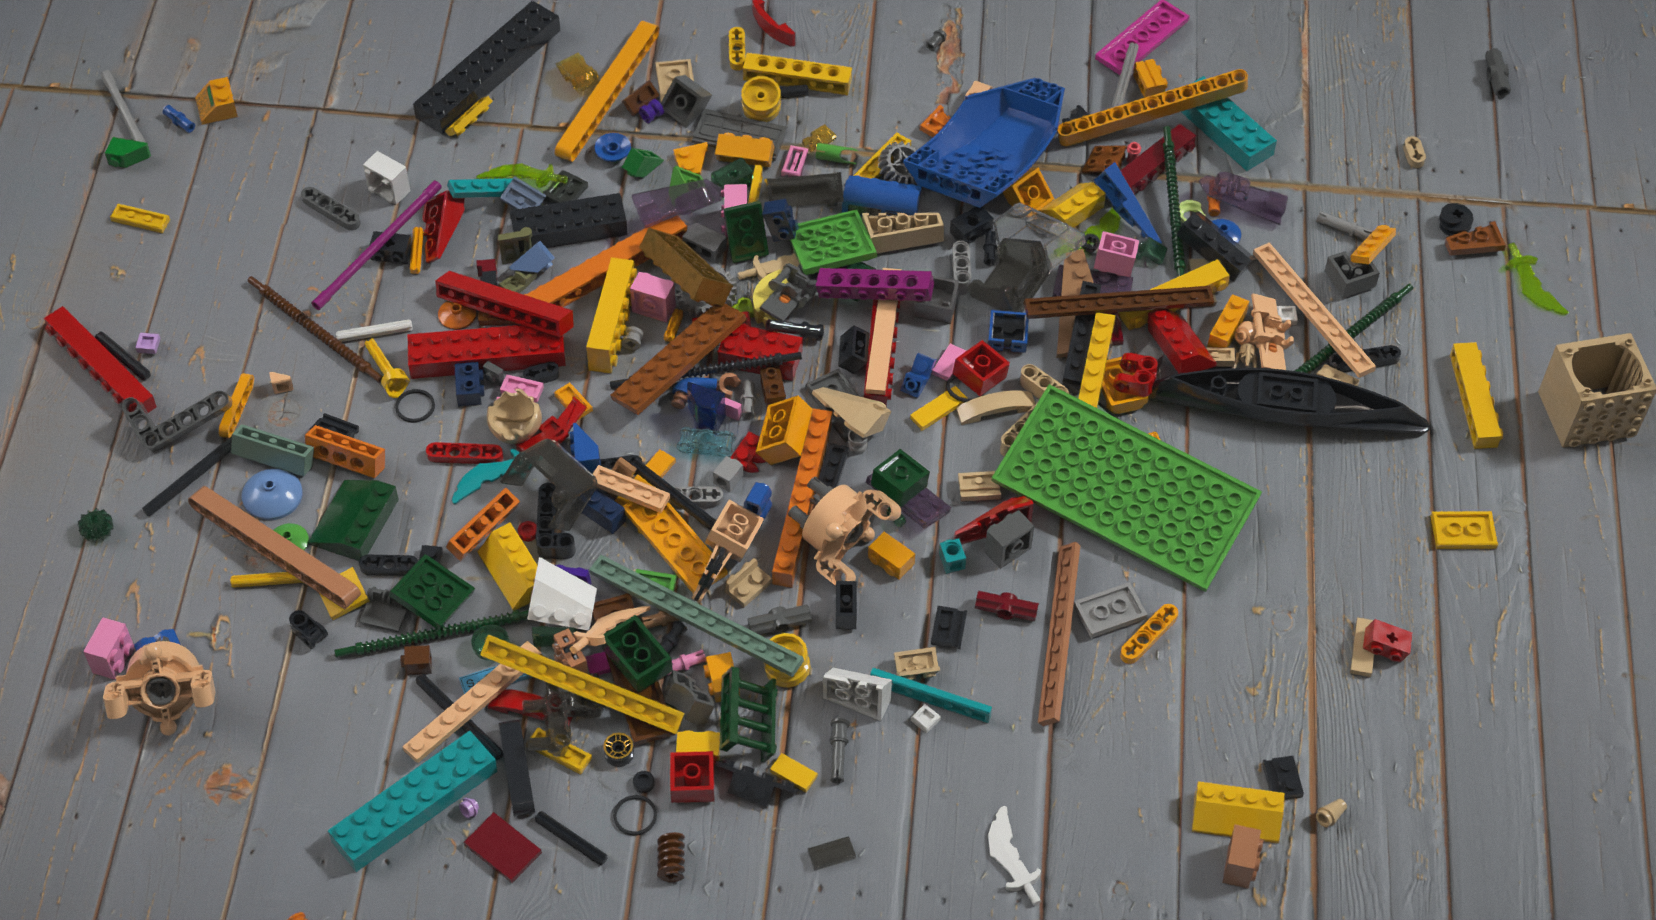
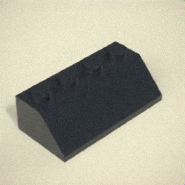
[1177,211,1256,282]

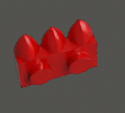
[730,432,766,473]

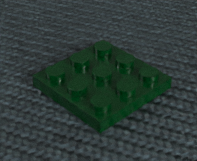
[389,554,475,630]

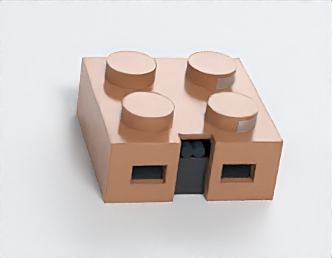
[552,628,588,674]

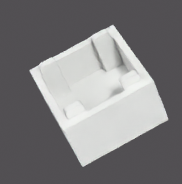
[363,151,410,205]

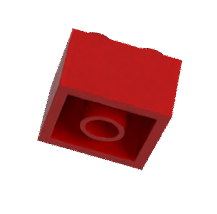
[952,340,1010,396]
[670,751,714,803]

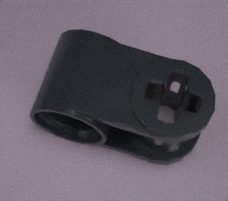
[289,610,328,649]

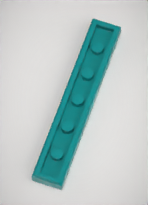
[870,668,992,723]

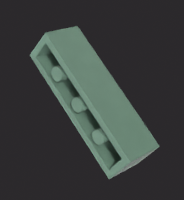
[231,424,314,476]

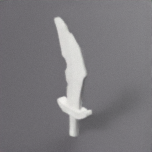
[988,806,1041,906]

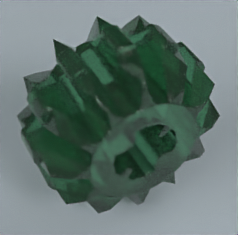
[78,508,114,543]

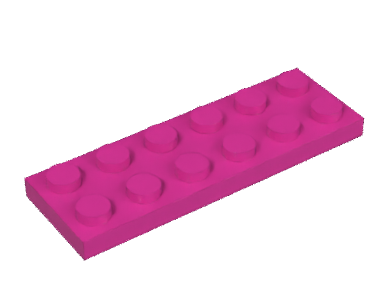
[1095,0,1190,75]

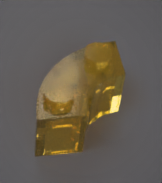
[555,52,599,92]

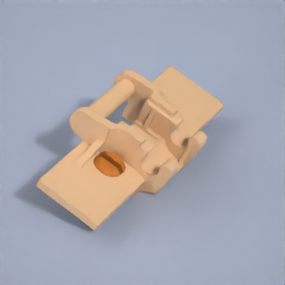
[1251,293,1294,370]

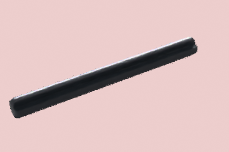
[142,436,232,517]
[631,459,717,531]
[415,674,504,761]

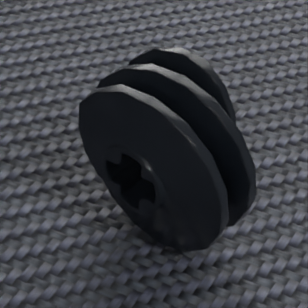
[1439,203,1474,236]

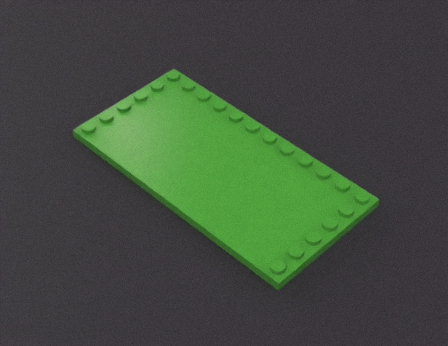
[991,384,1262,592]

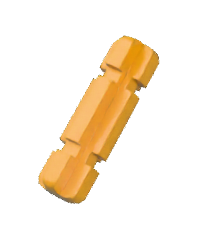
[664,309,683,342]

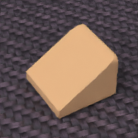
[269,372,294,394]

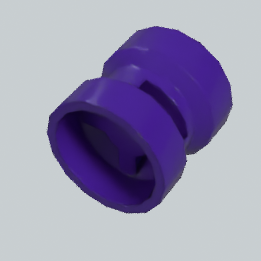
[639,99,664,123]

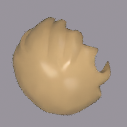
[487,388,542,444]

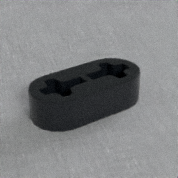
[523,362,560,384]

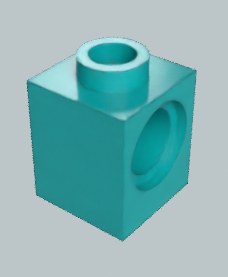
[939,538,966,574]

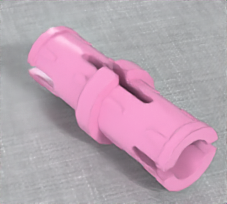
[667,649,706,676]

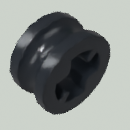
[1081,234,1100,253]

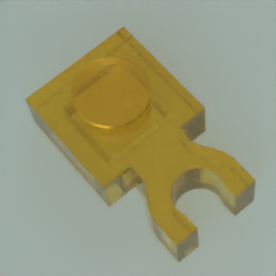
[802,124,836,152]

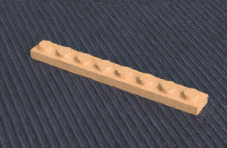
[402,641,542,763]

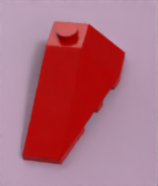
[422,190,465,263]
[954,496,1034,544]

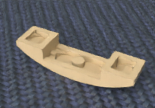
[956,390,1035,425]

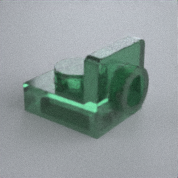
[1136,237,1168,265]

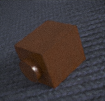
[400,645,432,675]

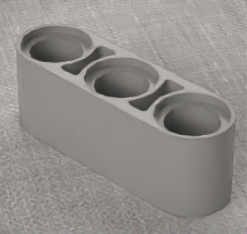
[952,241,971,295]

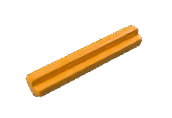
[410,227,424,274]

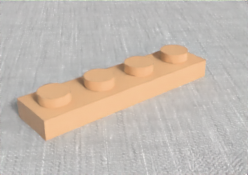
[589,465,670,513]

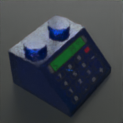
[687,382,726,434]

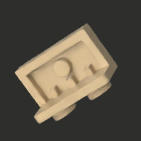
[893,647,940,680]

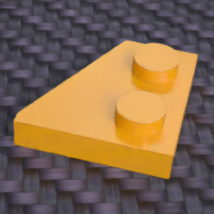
[673,142,708,175]

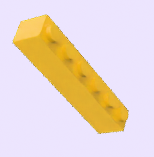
[1119,259,1230,331]
[1450,342,1503,449]

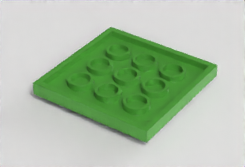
[790,210,877,275]

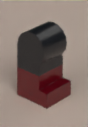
[476,259,498,286]

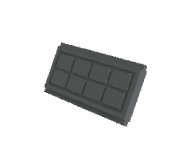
[692,109,788,160]

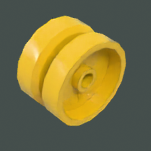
[741,76,781,122]
[763,633,811,688]

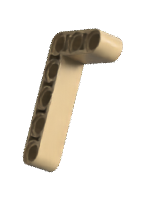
[1000,364,1069,457]

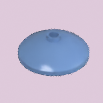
[242,469,303,520]

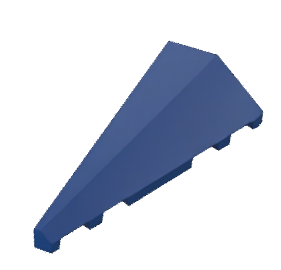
[1092,162,1162,248]

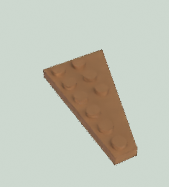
[1056,249,1113,358]

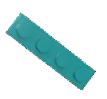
[447,178,513,198]

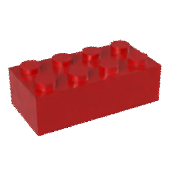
[718,325,803,381]

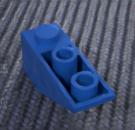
[570,423,601,476]

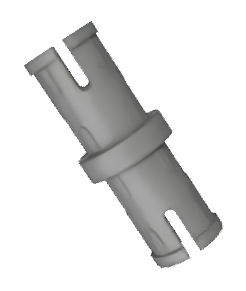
[740,380,756,419]

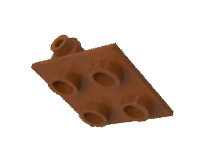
[1082,145,1127,172]

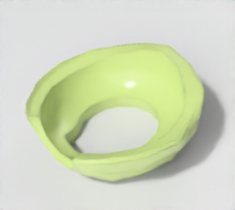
[1179,200,1206,223]

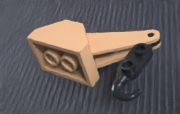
[691,500,764,603]

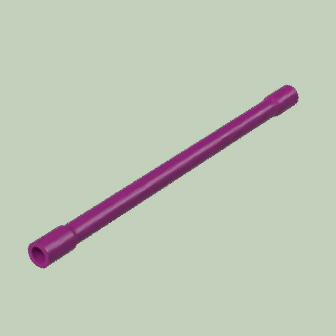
[311,180,442,310]

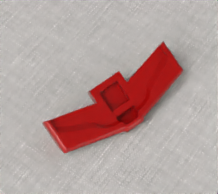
[516,396,587,458]

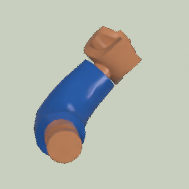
[671,373,741,409]

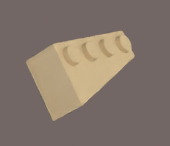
[862,213,944,253]

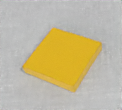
[319,567,370,620]

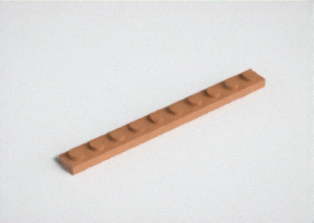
[1038,542,1080,726]

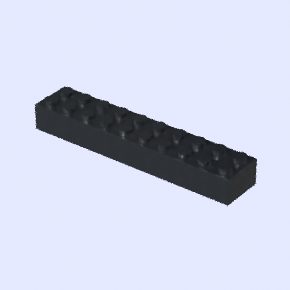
[413,0,561,135]

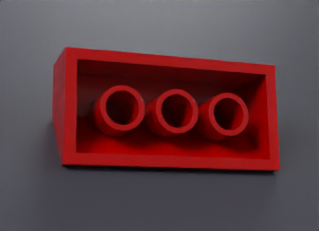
[1148,309,1217,374]

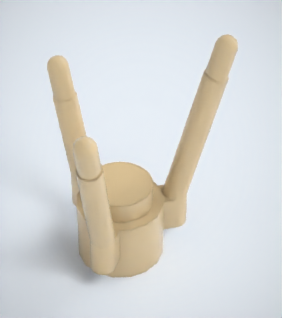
[1231,343,1257,368]

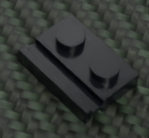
[310,413,359,438]
[931,606,967,649]
[1262,756,1304,800]

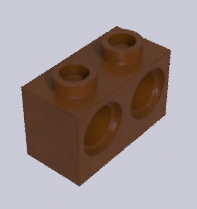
[760,365,786,411]

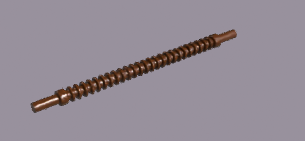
[247,276,383,383]

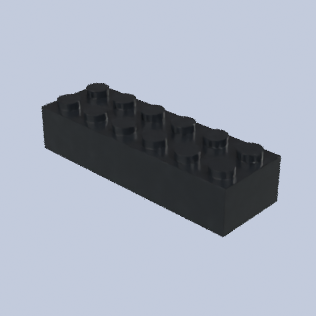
[510,193,628,252]

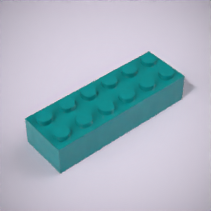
[1181,76,1277,171]

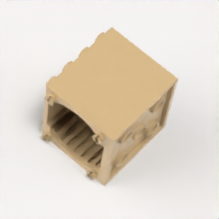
[1538,333,1656,448]

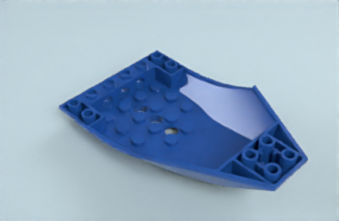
[903,78,1065,208]

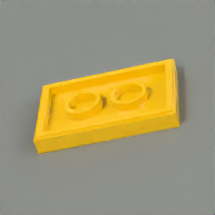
[1430,511,1498,549]

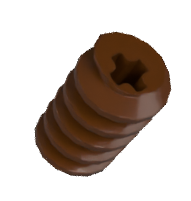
[657,832,685,882]

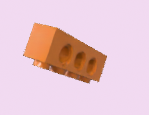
[305,425,385,478]
[446,487,520,561]

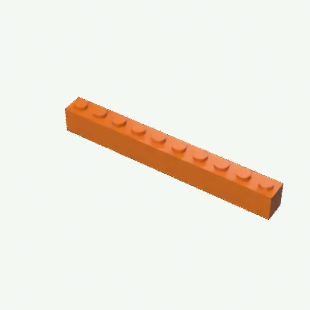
[524,212,687,307]
[772,408,832,588]

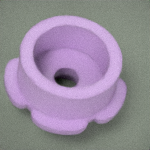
[459,798,479,818]

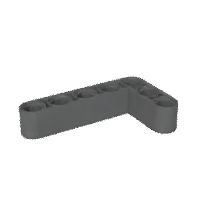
[122,391,233,451]

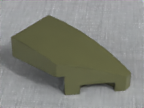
[498,270,537,293]

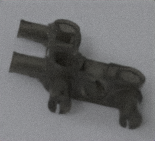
[522,673,606,757]

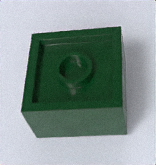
[871,449,930,508]

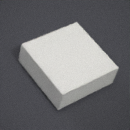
[1277,306,1298,325]
[911,704,941,733]

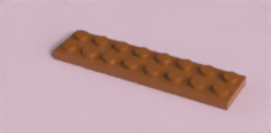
[610,304,747,415]

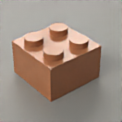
[1222,825,1264,888]

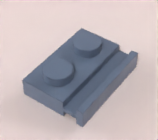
[500,176,546,209]

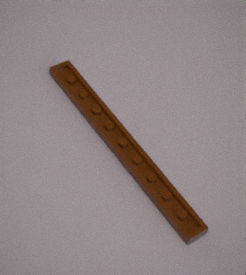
[1024,286,1214,319]

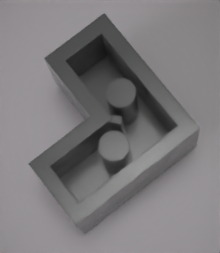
[1325,251,1380,298]

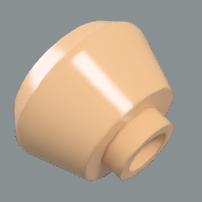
[1234,321,1257,346]

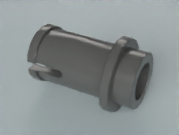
[926,29,947,51]

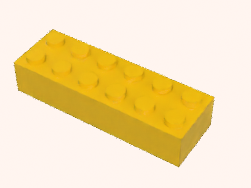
[586,257,637,374]

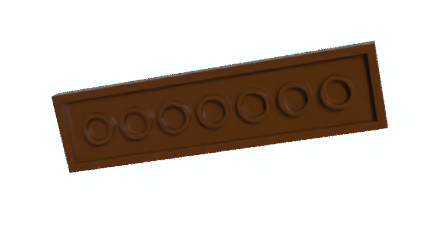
[592,593,675,746]

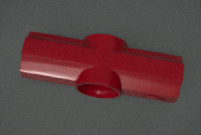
[975,591,1039,621]

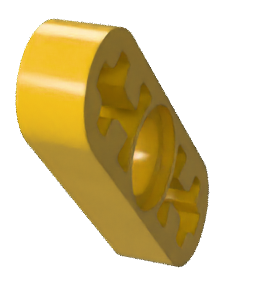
[729,27,745,70]

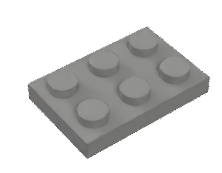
[1073,582,1148,638]

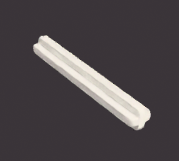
[336,319,413,342]

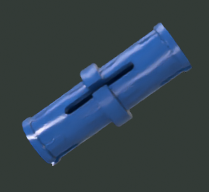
[162,105,195,133]

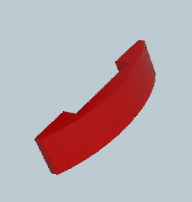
[752,0,795,47]
[488,689,575,731]

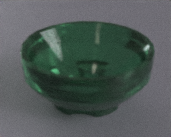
[471,625,510,661]

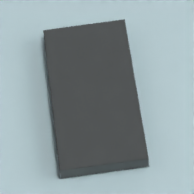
[805,368,860,443]

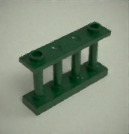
[720,666,778,763]

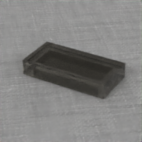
[807,836,856,871]

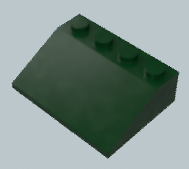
[308,480,399,561]

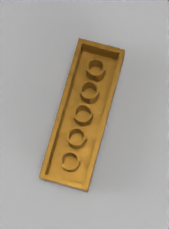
[639,228,733,306]

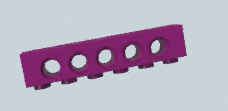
[816,268,934,302]

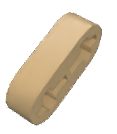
[1403,136,1426,168]

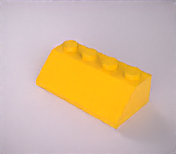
[478,522,538,611]
[1192,781,1284,843]

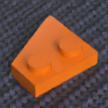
[920,105,951,137]

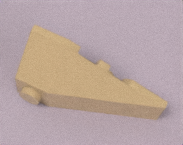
[812,387,892,438]

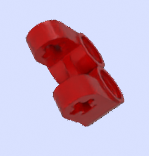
[1113,353,1158,397]

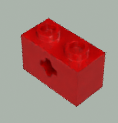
[1363,619,1413,662]

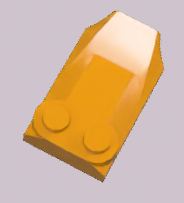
[1101,357,1148,414]

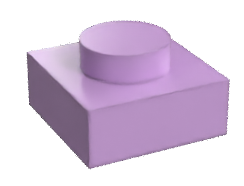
[135,333,160,354]

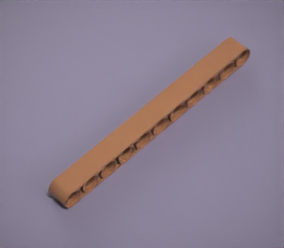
[188,486,361,609]

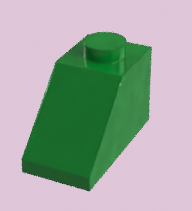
[105,137,151,168]
[622,148,664,178]

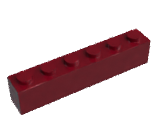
[1120,124,1196,195]

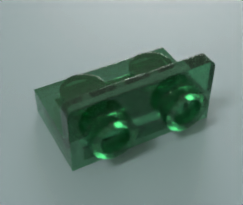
[532,626,577,647]

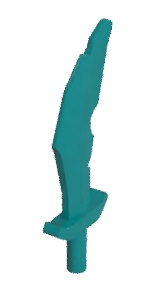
[452,449,544,505]

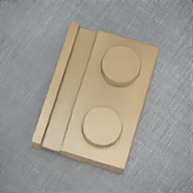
[958,471,1001,502]

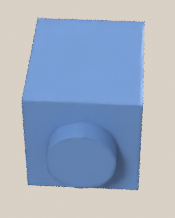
[509,241,555,272]

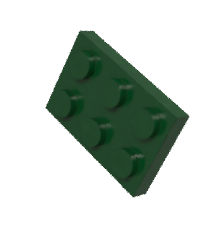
[723,201,769,263]

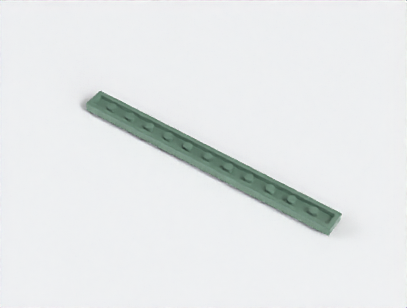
[589,555,804,677]

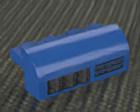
[842,175,922,217]

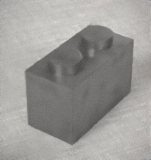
[683,222,727,263]

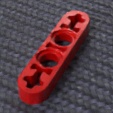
[426,442,503,464]

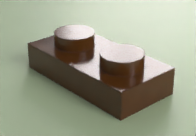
[622,80,659,116]

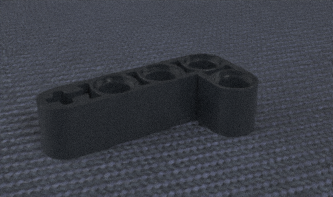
[536,482,576,559]

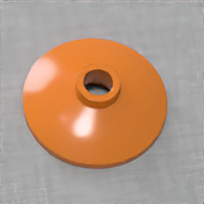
[438,301,476,329]

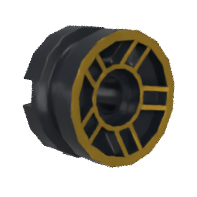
[603,733,634,767]

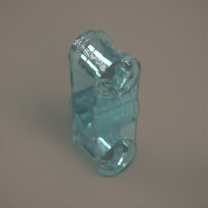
[676,427,736,457]

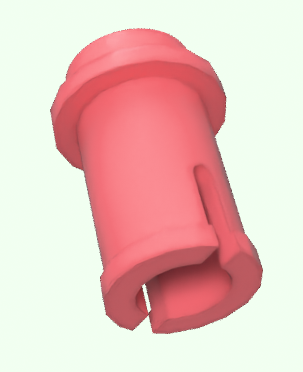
[1126,142,1141,164]

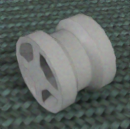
[622,326,644,350]

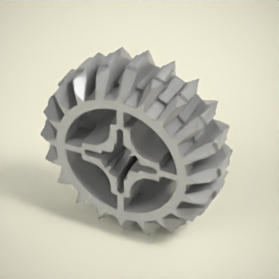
[878,141,918,186]

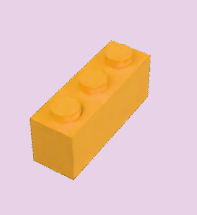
[715,133,774,167]
[1207,294,1250,348]

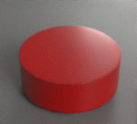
[518,521,537,542]

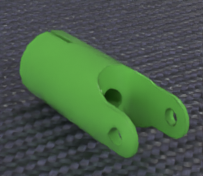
[815,143,858,164]

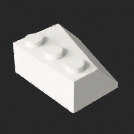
[527,557,597,631]
[823,668,892,721]

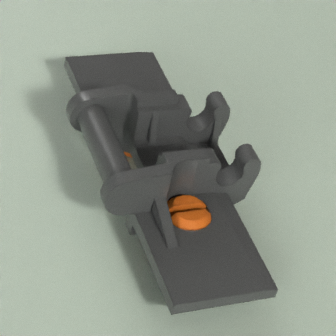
[760,263,819,321]

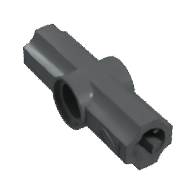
[1485,48,1511,98]
[747,604,812,635]

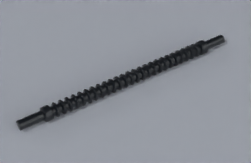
[610,352,802,389]

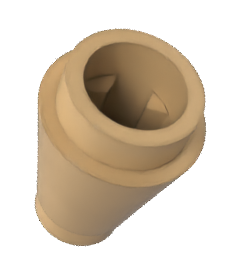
[1316,799,1347,827]

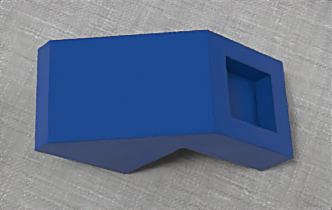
[900,353,936,398]

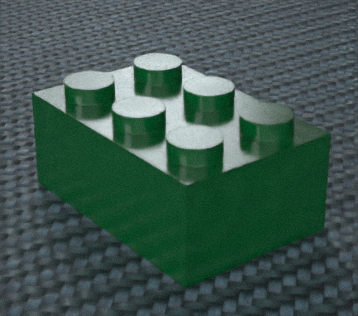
[602,615,673,693]

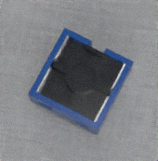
[988,310,1029,353]

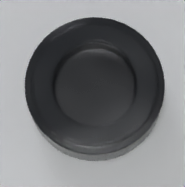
[633,771,655,793]

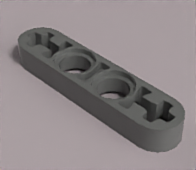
[301,187,361,230]

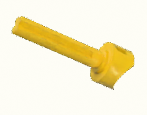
[364,338,410,398]

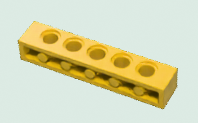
[743,53,852,95]

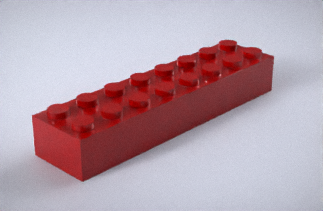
[407,325,566,379]

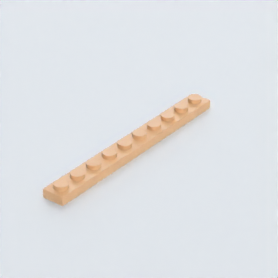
[1253,242,1376,378]

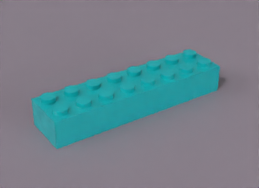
[328,731,498,872]

